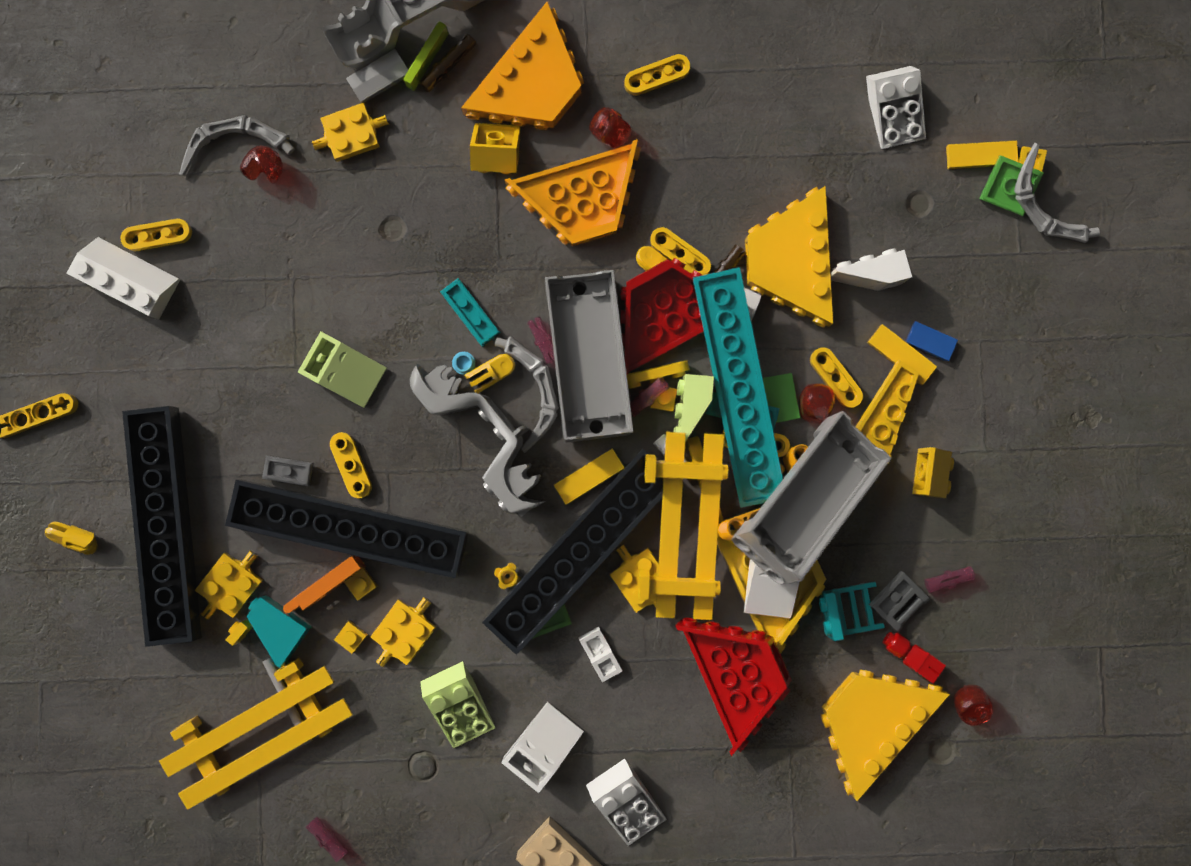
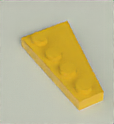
[856,360,919,464]

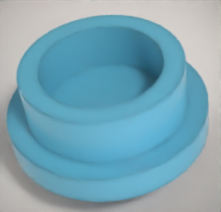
[452,352,475,375]

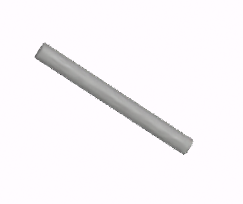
[263,657,313,745]

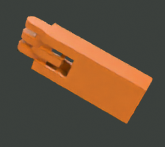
[283,555,366,613]

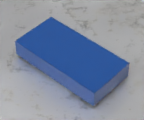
[905,321,958,362]

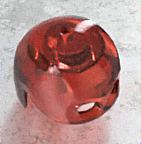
[589,107,631,149]
[240,145,283,184]
[800,383,835,423]
[954,685,993,726]

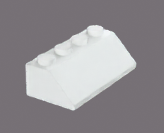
[67,237,180,320]

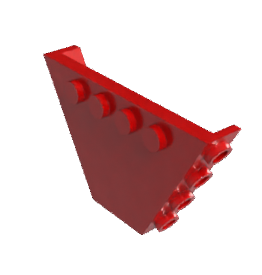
[621,258,704,375]
[675,618,792,756]

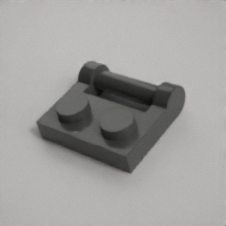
[869,571,930,633]

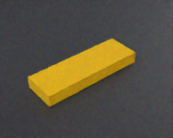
[946,141,1018,169]
[867,324,937,385]
[554,448,625,504]

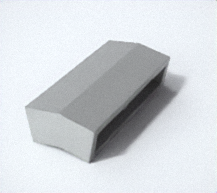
[346,49,408,103]

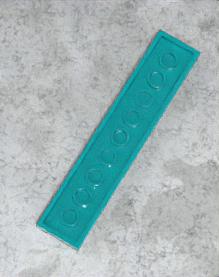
[693,267,783,508]

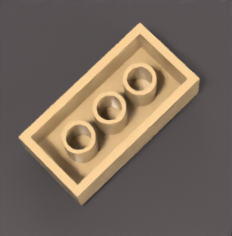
[516,816,602,866]

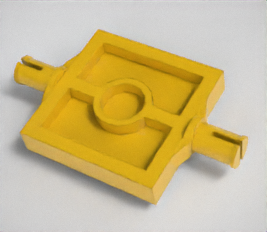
[312,103,389,162]
[610,545,659,613]
[195,550,263,619]
[371,597,436,667]

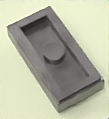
[262,456,314,486]

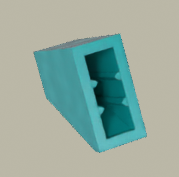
[247,595,312,668]

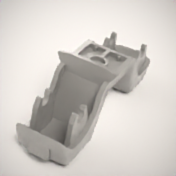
[323,0,484,70]
[410,364,546,517]

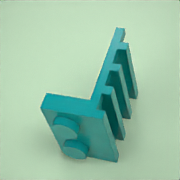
[819,582,885,641]

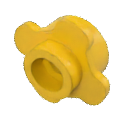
[494,563,521,589]

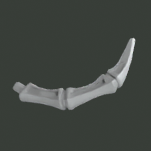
[179,115,295,176]
[1014,142,1100,243]
[495,336,559,453]

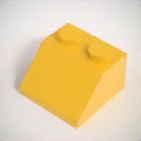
[470,123,520,174]
[912,447,954,498]

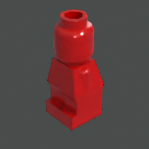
[882,632,946,684]

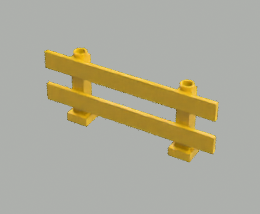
[638,432,728,620]
[159,658,353,810]

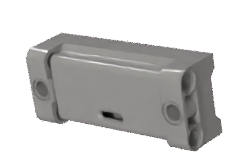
[545,270,633,443]
[732,411,891,584]

